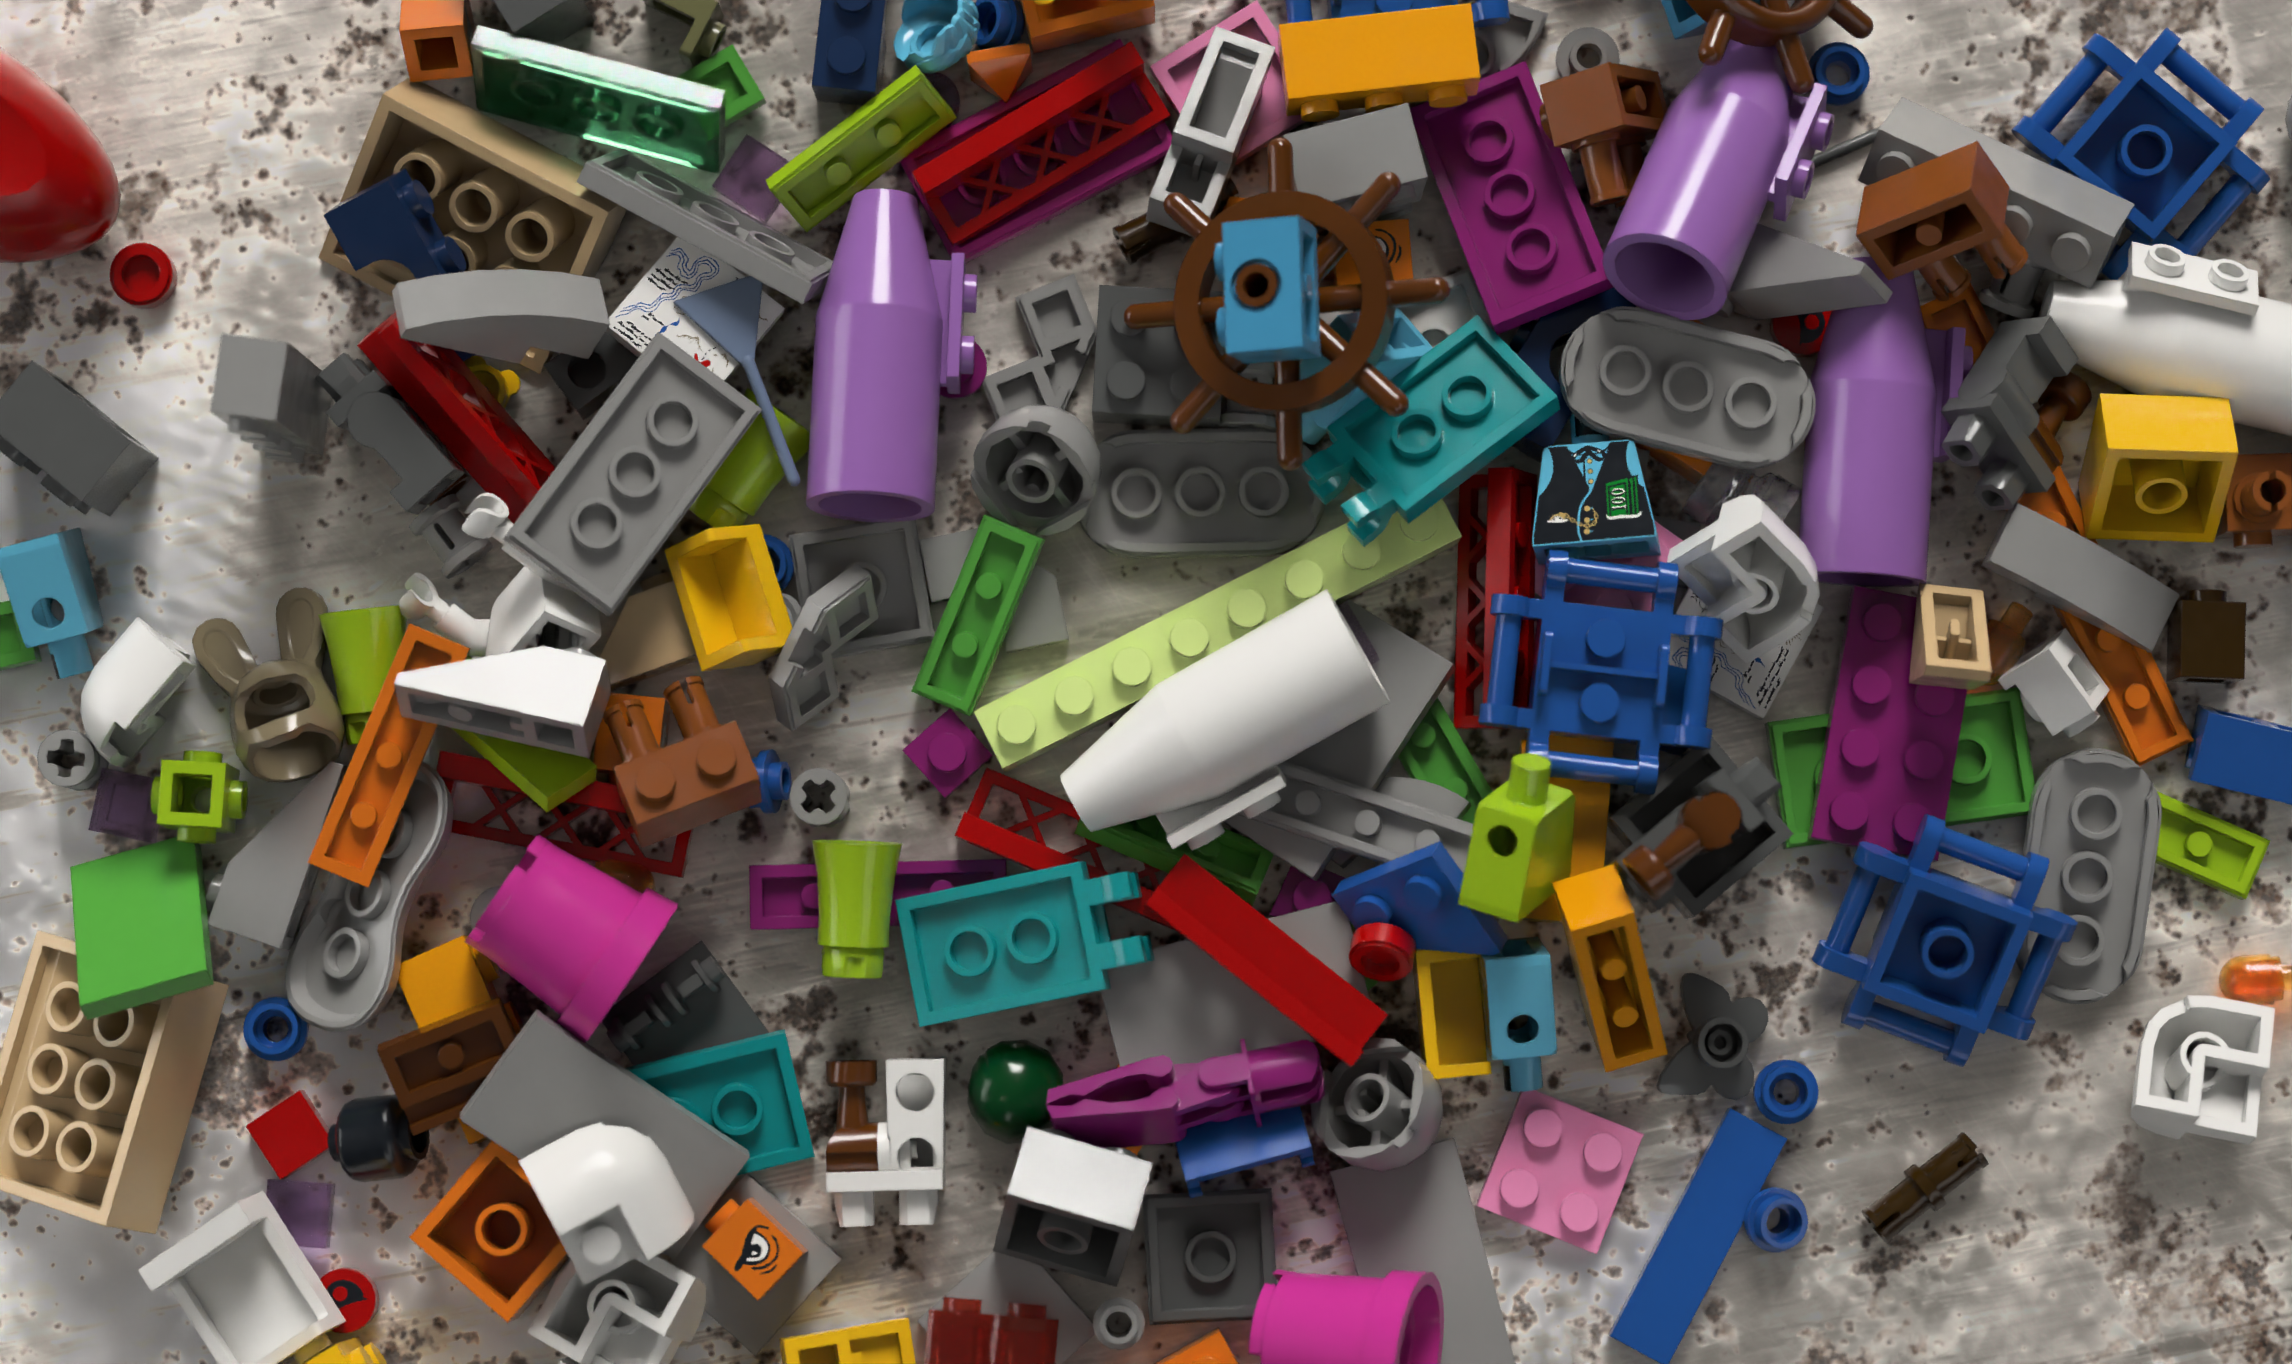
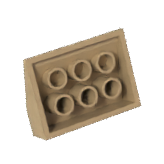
[318,78,627,374]
[0,930,229,1234]

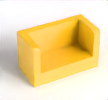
[664,524,792,672]
[1413,950,1492,1079]

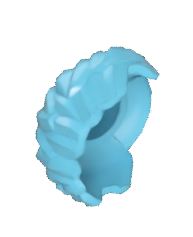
[893,0,981,73]

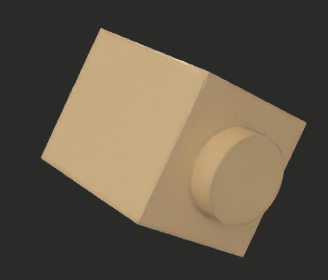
[599,571,698,692]

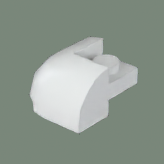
[1667,494,1820,664]
[80,617,197,768]
[2130,995,2275,1145]
[519,1122,694,1285]
[527,1254,706,1364]

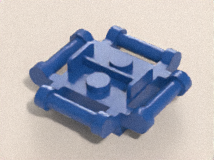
[2011,27,2270,280]
[1478,549,1724,795]
[1812,814,2078,1067]

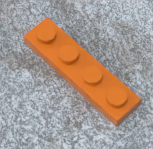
[307,623,471,888]

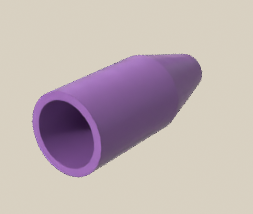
[1603,39,1835,320]
[806,189,977,522]
[1799,257,1973,587]

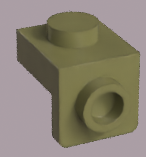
[643,0,727,68]

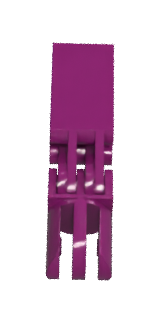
[1046,1038,1325,1149]

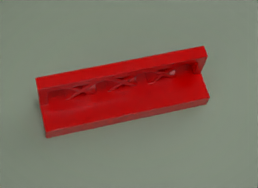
[912,41,1171,248]
[357,312,556,524]
[1454,467,1537,730]
[436,750,694,878]
[954,767,1178,932]
[1144,853,1388,1067]

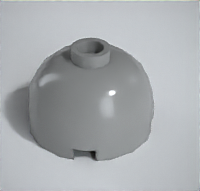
[971,404,1102,536]
[1311,1037,1443,1172]

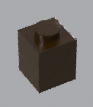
[2166,589,2246,684]

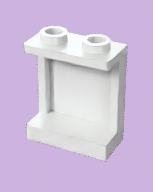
[138,1191,346,1364]

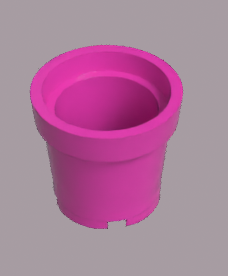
[465,834,679,1043]
[1249,1269,1444,1364]

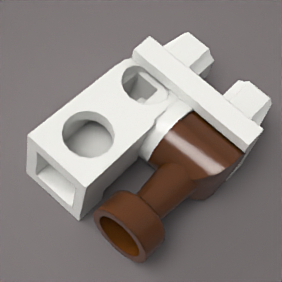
[825,1057,947,1227]

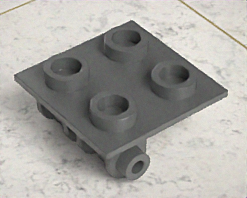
[601,940,769,1066]

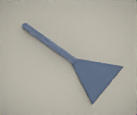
[673,276,800,487]

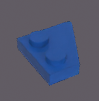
[1332,841,1509,955]

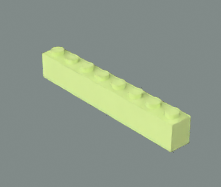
[974,498,1462,773]

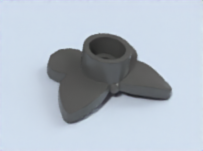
[1657,973,1768,1100]

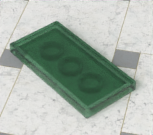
[471,24,726,173]

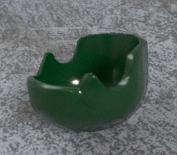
[967,1040,1064,1144]

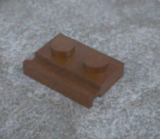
[377,997,517,1136]

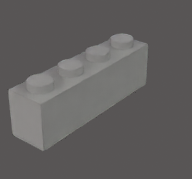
[1858,97,2134,289]
[210,333,332,463]

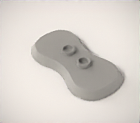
[285,762,454,1032]

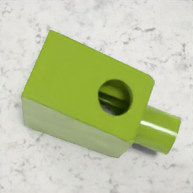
[1458,753,1575,923]

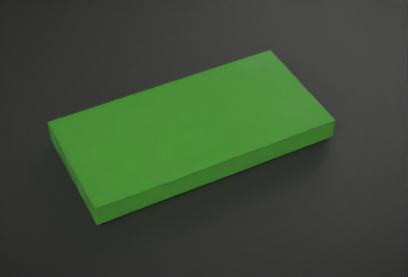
[1765,687,2035,849]

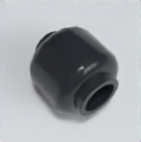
[328,1094,430,1182]

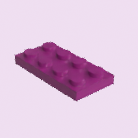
[1410,61,1614,335]
[1808,586,1967,862]

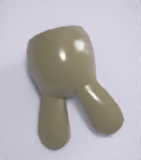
[192,588,345,783]

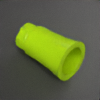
[689,387,810,528]
[318,605,407,745]
[812,840,902,979]

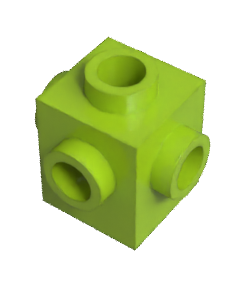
[151,751,248,844]

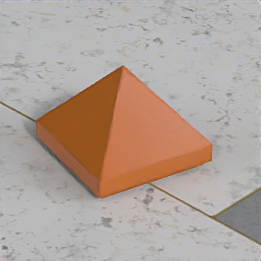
[966,43,1033,103]

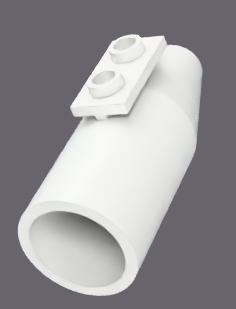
[2039,241,2292,436]
[1060,589,1390,850]

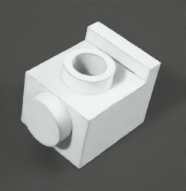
[1998,628,2110,738]

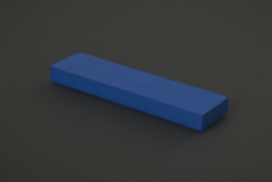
[1608,1108,1787,1364]

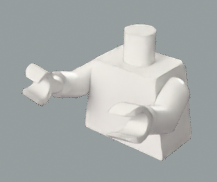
[399,493,601,657]

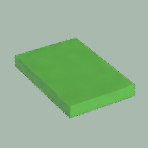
[70,837,214,1020]

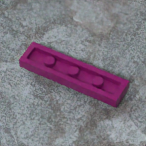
[749,859,1007,930]

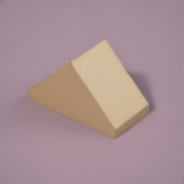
[1909,583,1992,690]

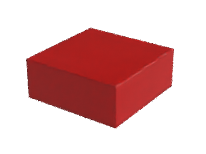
[246,1090,329,1180]

